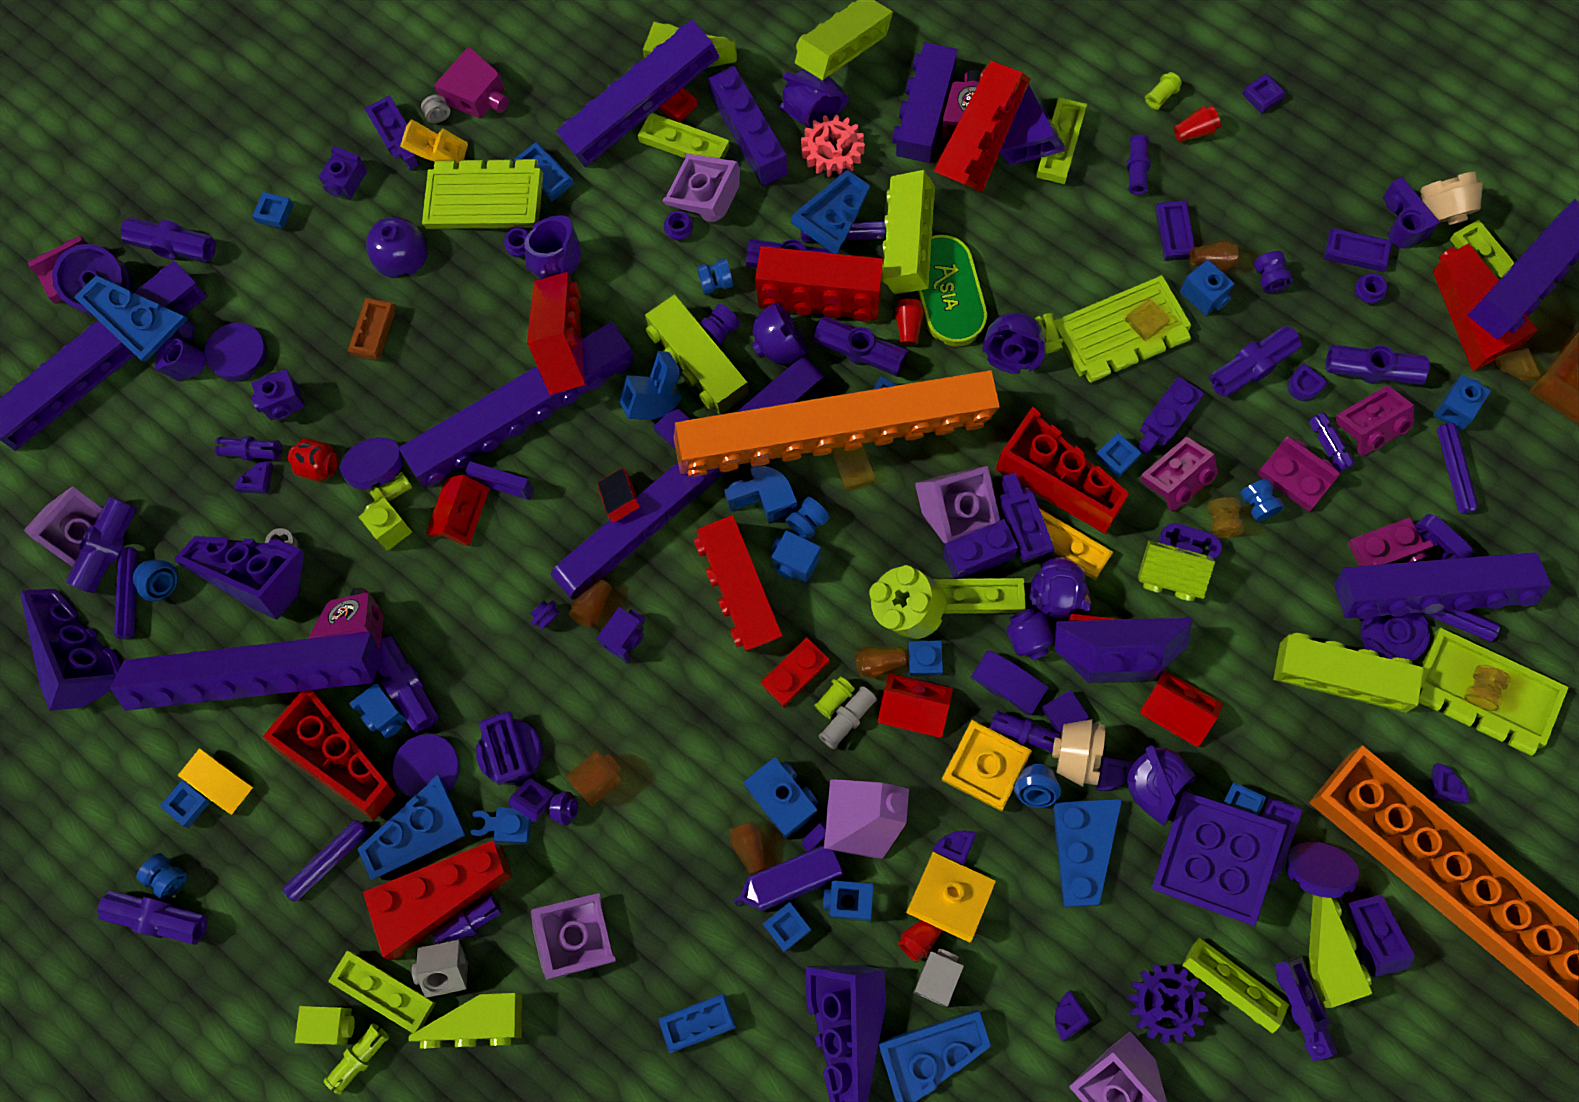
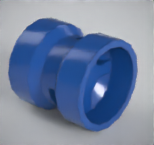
[697,258,734,295]
[1240,478,1284,522]
[786,497,830,541]
[136,853,188,901]

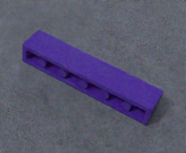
[556,19,720,167]
[1468,199,1579,340]
[1334,552,1551,619]

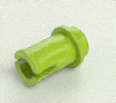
[1145,72,1182,110]
[1035,313,1064,354]
[369,471,412,502]
[814,676,855,720]

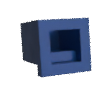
[349,683,406,738]
[823,881,873,922]

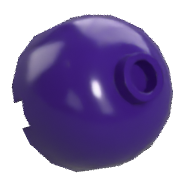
[366,217,428,278]
[752,302,809,365]
[982,312,1046,374]

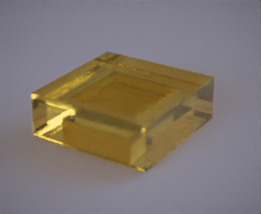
[1125,298,1170,342]

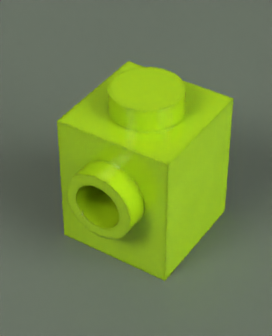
[358,497,412,551]
[295,1006,355,1045]

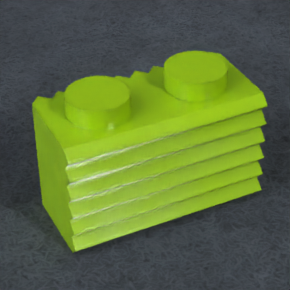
[1138,540,1215,601]

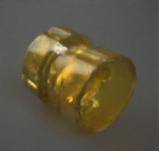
[1207,497,1245,538]
[1465,665,1511,711]

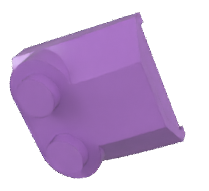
[663,154,740,222]
[531,893,616,980]

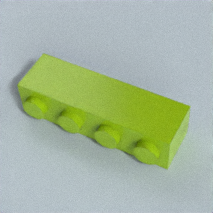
[795,0,893,81]
[882,170,935,295]
[645,294,749,415]
[1273,633,1424,713]

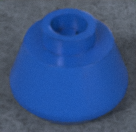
[133,560,177,602]
[1014,764,1061,808]

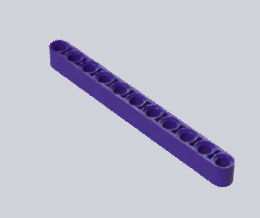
[551,357,828,600]

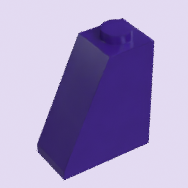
[1000,85,1065,165]

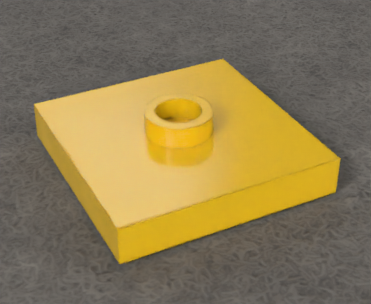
[941,720,1032,812]
[906,852,996,943]

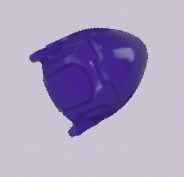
[779,69,849,128]
[524,215,581,279]
[1030,557,1091,619]
[1127,745,1196,826]

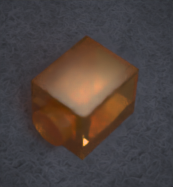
[566,750,622,807]

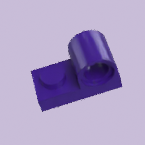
[1383,177,1440,249]
[155,320,206,381]
[1347,895,1415,977]

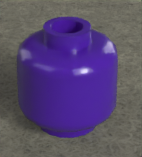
[1006,608,1055,660]

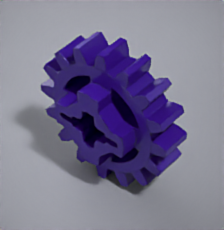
[1127,964,1208,1044]

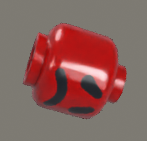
[288,438,338,482]

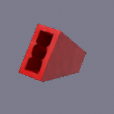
[1433,243,1538,372]

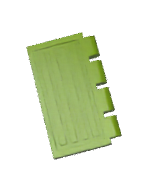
[422,159,544,229]
[1054,275,1191,383]
[1419,628,1569,756]

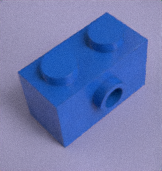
[743,757,819,840]

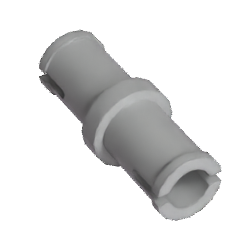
[818,686,877,749]

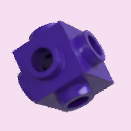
[251,369,305,421]

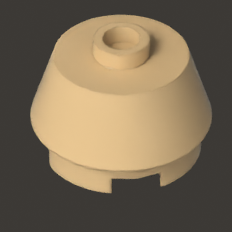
[1420,172,1483,225]
[1052,719,1106,787]

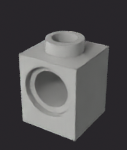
[412,940,468,998]
[913,949,964,1007]

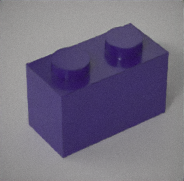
[943,519,1018,579]

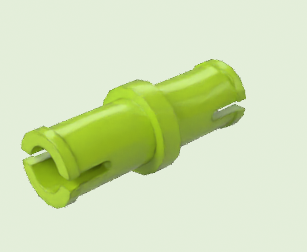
[323,1023,389,1095]

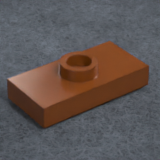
[347,298,397,361]

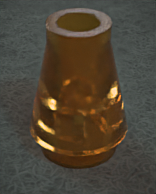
[1189,240,1238,270]
[569,578,613,628]
[855,647,906,679]
[728,820,767,874]

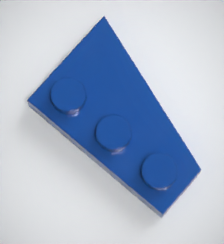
[791,170,870,254]
[74,275,188,362]
[357,774,467,880]
[1053,799,1122,908]
[878,1009,991,1102]

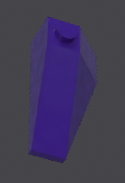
[174,536,304,620]
[20,589,121,711]
[806,965,886,1102]

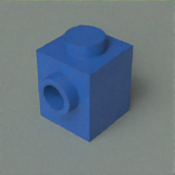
[1180,259,1235,316]
[1433,374,1491,432]
[769,530,821,584]

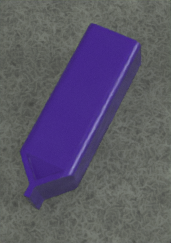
[733,845,843,912]

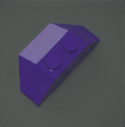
[1054,617,1192,683]

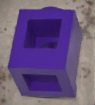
[318,146,368,199]
[596,607,646,663]

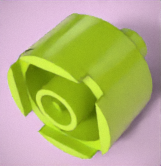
[869,565,947,639]

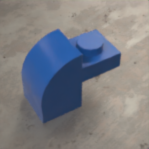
[619,351,682,420]
[724,466,798,523]

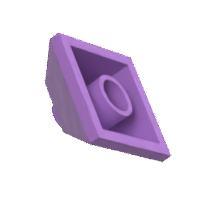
[915,466,1000,544]
[24,486,103,567]
[824,779,909,859]
[1069,1032,1167,1102]

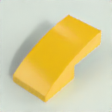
[400,119,468,167]
[178,748,253,815]

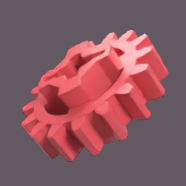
[801,115,865,177]

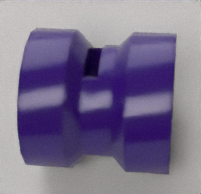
[1253,251,1293,293]
[699,303,740,347]

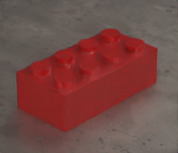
[755,246,883,322]

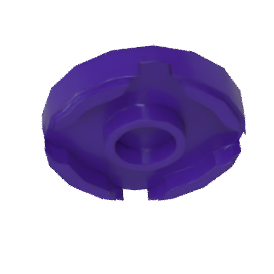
[204,323,267,381]
[340,437,403,490]
[1360,612,1430,661]
[476,719,543,785]
[393,734,461,798]
[1285,842,1360,898]

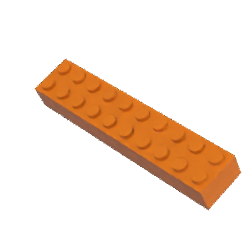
[674,370,1000,477]
[1309,745,1579,1027]

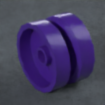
[52,244,134,317]

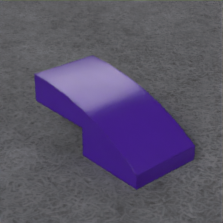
[970,650,1048,715]

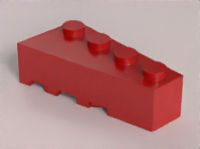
[933,61,1031,193]
[527,272,585,395]
[996,407,1129,534]
[693,515,782,652]
[262,690,396,821]
[363,840,512,961]

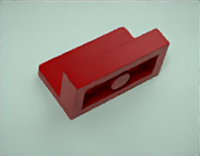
[426,475,490,546]
[1140,670,1223,747]
[878,673,953,738]

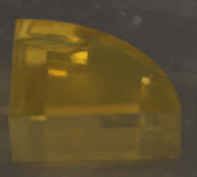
[1494,348,1541,381]

